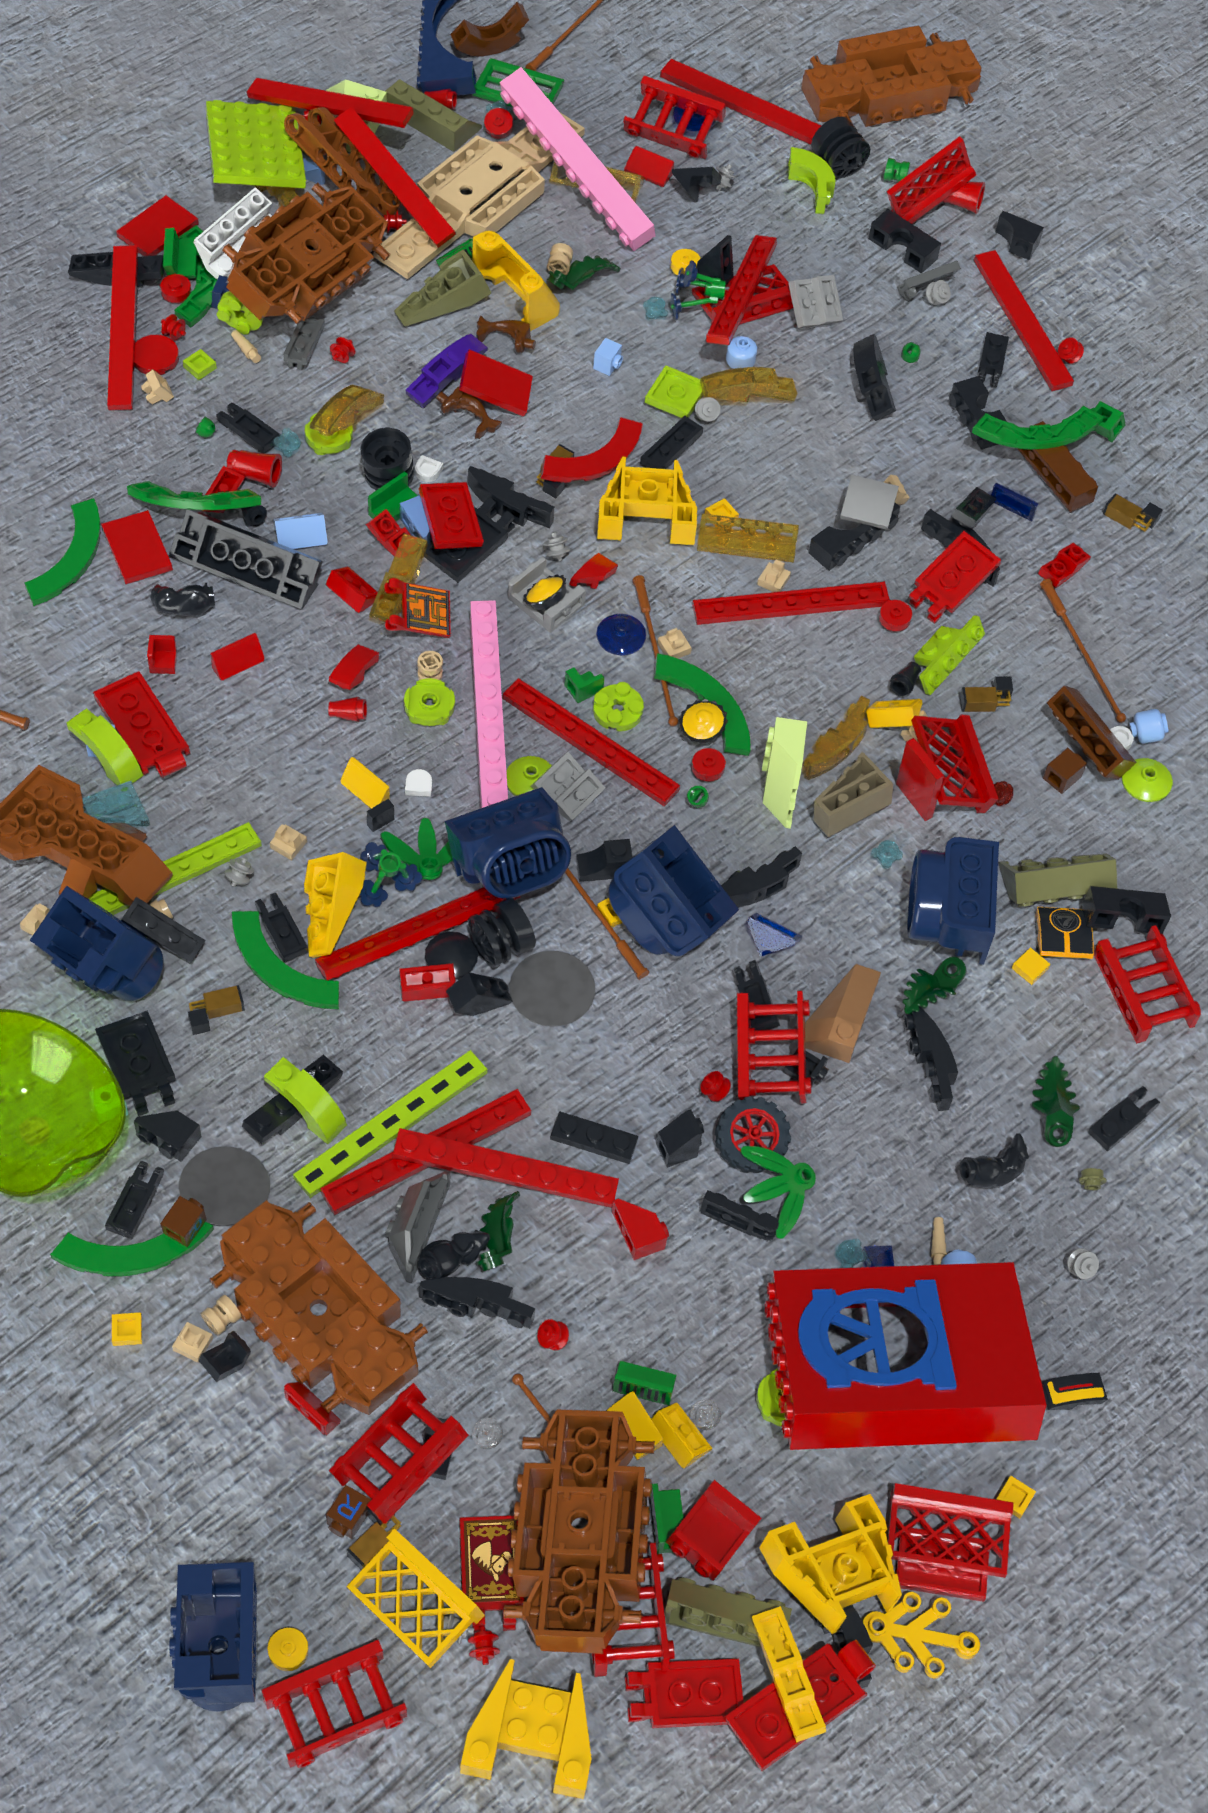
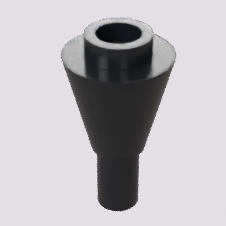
[241,505,267,526]

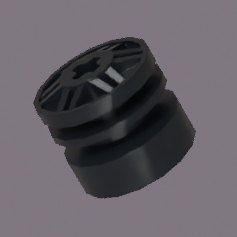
[811,117,871,178]
[360,427,415,490]
[468,898,536,968]

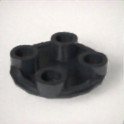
[425,931,478,980]

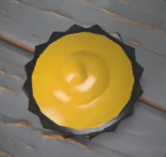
[523,574,566,610]
[678,699,728,743]

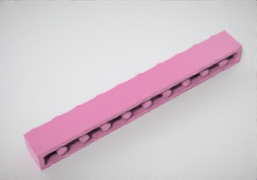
[500,67,656,251]
[470,601,508,808]

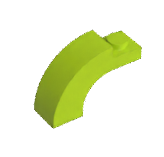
[788,147,836,214]
[66,708,143,790]
[264,1057,347,1144]

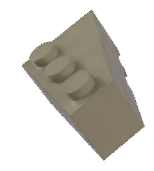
[814,751,893,837]

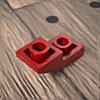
[365,509,419,561]
[1038,543,1091,588]
[329,644,379,690]

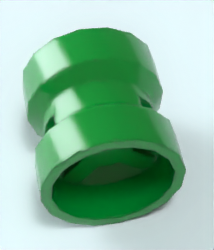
[883,158,910,182]

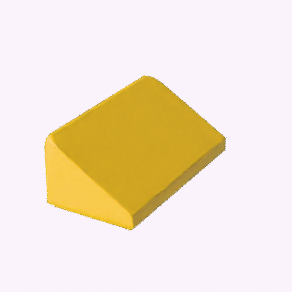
[866,699,922,728]
[341,757,390,808]
[607,1391,663,1460]
[651,1402,712,1468]

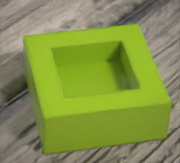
[183,349,217,380]

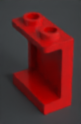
[666,1480,762,1581]

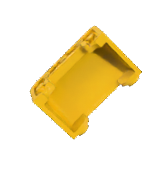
[472,231,560,331]

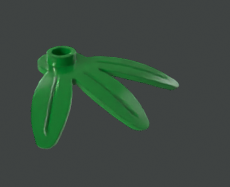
[380,818,453,880]
[741,1146,816,1239]

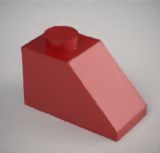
[612,1198,669,1260]

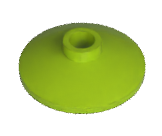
[506,756,552,796]
[1122,758,1173,802]

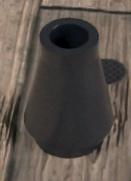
[890,662,921,696]

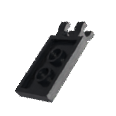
[422,497,515,583]
[95,1010,176,1116]

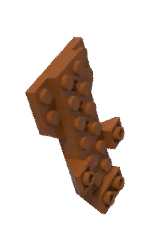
[0,765,173,906]

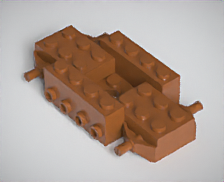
[801,25,982,127]
[222,183,391,325]
[209,1200,428,1415]
[504,1409,655,1654]

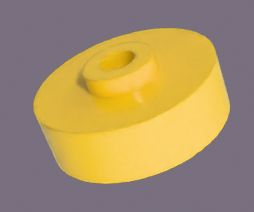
[671,249,700,275]
[267,1628,309,1671]

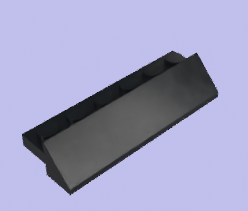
[169,509,323,609]

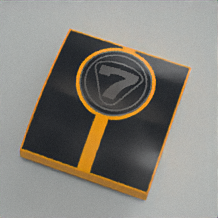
[1036,907,1094,959]

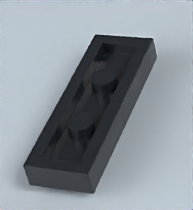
[640,416,703,469]
[951,487,997,529]
[121,897,206,964]
[550,1111,639,1164]

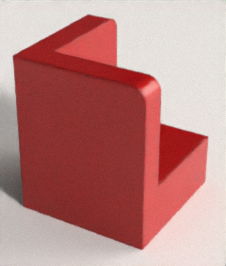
[147,635,177,674]

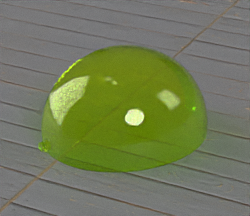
[0,1009,126,1197]

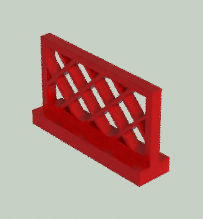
[886,136,976,224]
[692,264,793,325]
[911,714,999,813]
[887,1483,1014,1578]

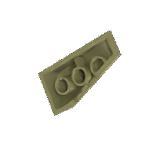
[394,249,491,327]

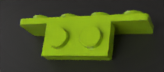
[914,615,985,695]

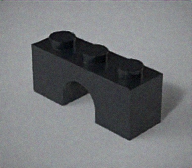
[868,209,941,273]
[949,376,1007,450]
[1082,886,1171,934]

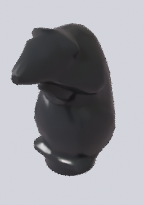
[150,583,215,616]
[960,1133,1029,1188]
[418,1230,490,1279]

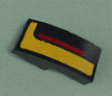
[1041,1373,1108,1410]

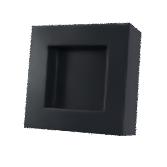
[367,799,395,832]

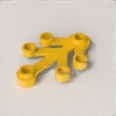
[863,1592,980,1679]

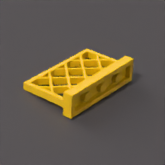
[346,1528,485,1668]

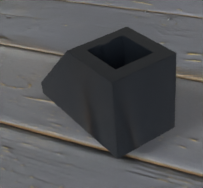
[446,972,513,1016]
[656,1109,704,1168]
[134,1110,202,1162]

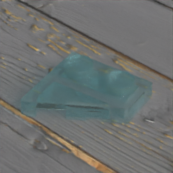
[82,781,150,826]

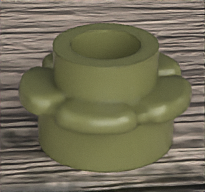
[1079,1168,1107,1190]

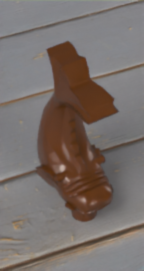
[476,315,536,353]
[436,386,502,439]

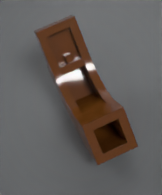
[450,2,529,57]

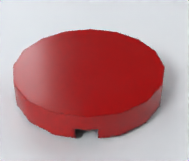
[134,335,179,375]

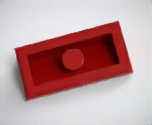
[624,146,675,187]
[202,466,245,513]
[326,566,381,613]
[210,633,265,681]
[399,963,456,1002]
[284,1382,341,1436]

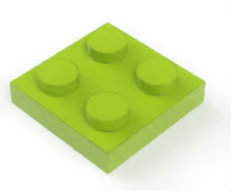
[645,365,708,418]

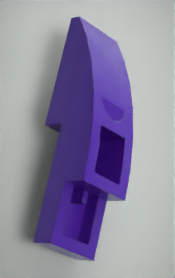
[405,333,488,408]

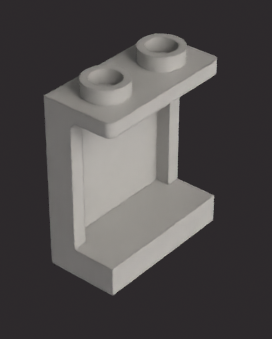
[508,557,586,633]

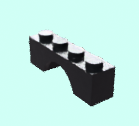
[809,503,900,571]

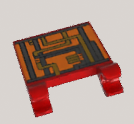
[384,578,451,638]

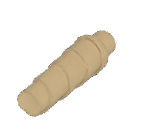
[231,330,261,363]
[931,1217,947,1265]

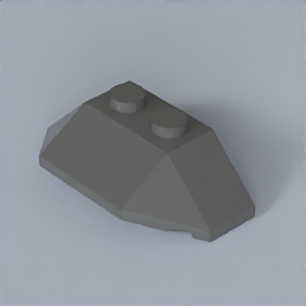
[386,1171,451,1284]

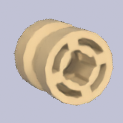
[547,243,573,275]
[417,651,443,680]
[200,1295,242,1336]

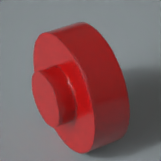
[484,108,513,139]
[160,274,191,303]
[879,600,912,631]
[692,748,726,782]

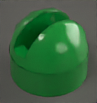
[901,342,921,363]
[195,416,216,438]
[687,786,709,808]

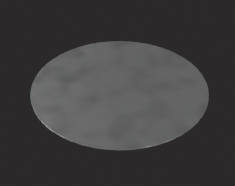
[509,951,595,1026]
[179,1147,270,1225]

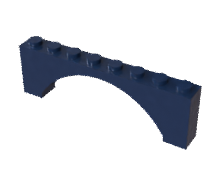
[417,0,477,95]

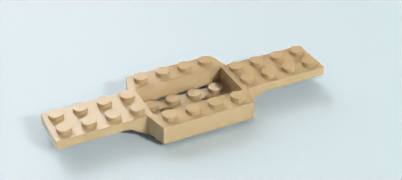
[373,113,585,279]

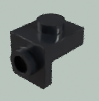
[784,1048,829,1087]
[199,1331,251,1382]

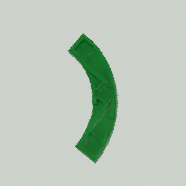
[174,225,217,328]
[972,405,1103,449]
[127,481,261,510]
[24,498,101,606]
[654,653,751,756]
[232,911,339,1009]
[50,1222,214,1276]

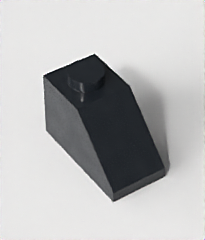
[696,235,734,285]

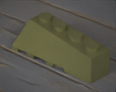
[385,79,482,152]
[999,853,1117,906]
[664,1578,792,1648]

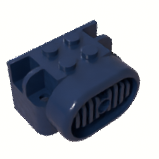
[445,787,571,899]
[609,825,739,956]
[907,837,999,965]
[30,886,164,1001]
[169,1562,258,1712]

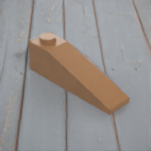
[805,964,881,1063]

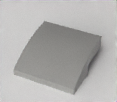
[788,275,843,328]
[840,475,899,530]
[531,752,605,821]

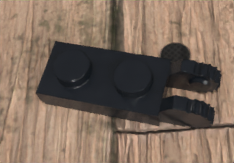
[978,332,1009,387]
[216,402,281,453]
[255,892,308,962]
[734,960,780,1030]
[1088,1086,1160,1152]
[105,1161,164,1239]
[700,1190,779,1241]

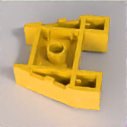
[597,457,697,545]
[759,1494,902,1634]
[460,1659,592,1799]

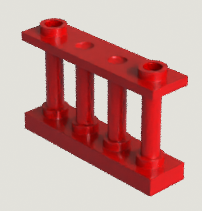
[623,76,726,159]
[1094,925,1201,1044]
[737,991,812,1104]
[329,1383,469,1525]
[592,1543,675,1677]
[261,1640,407,1768]

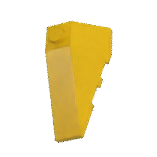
[304,852,367,958]

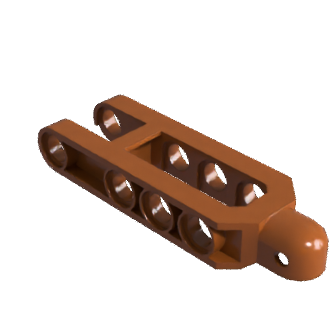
[284,107,401,216]

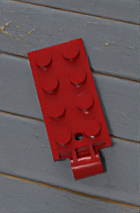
[93,671,190,778]
[725,1640,876,1771]

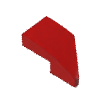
[569,553,618,589]

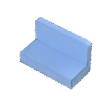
[273,513,328,549]

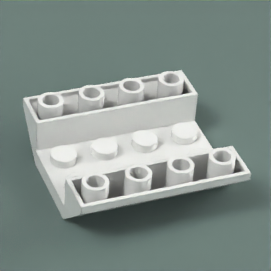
[194,187,315,282]

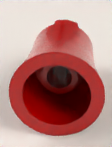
[943,181,985,214]
[227,450,282,488]

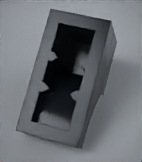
[995,211,1044,260]
[576,839,633,882]

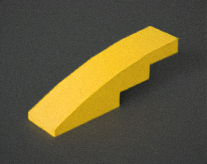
[752,1606,826,1742]

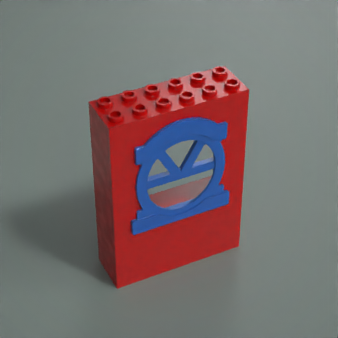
[765,1262,1047,1450]

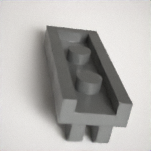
[897,260,961,301]
[284,317,325,370]

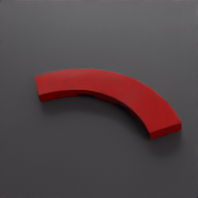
[541,417,643,482]

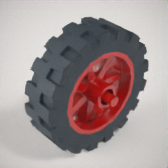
[715,1097,791,1173]

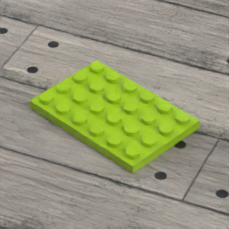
[205,100,306,188]

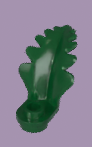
[547,255,621,290]
[903,957,967,1014]
[1032,1056,1080,1147]
[476,1191,520,1271]

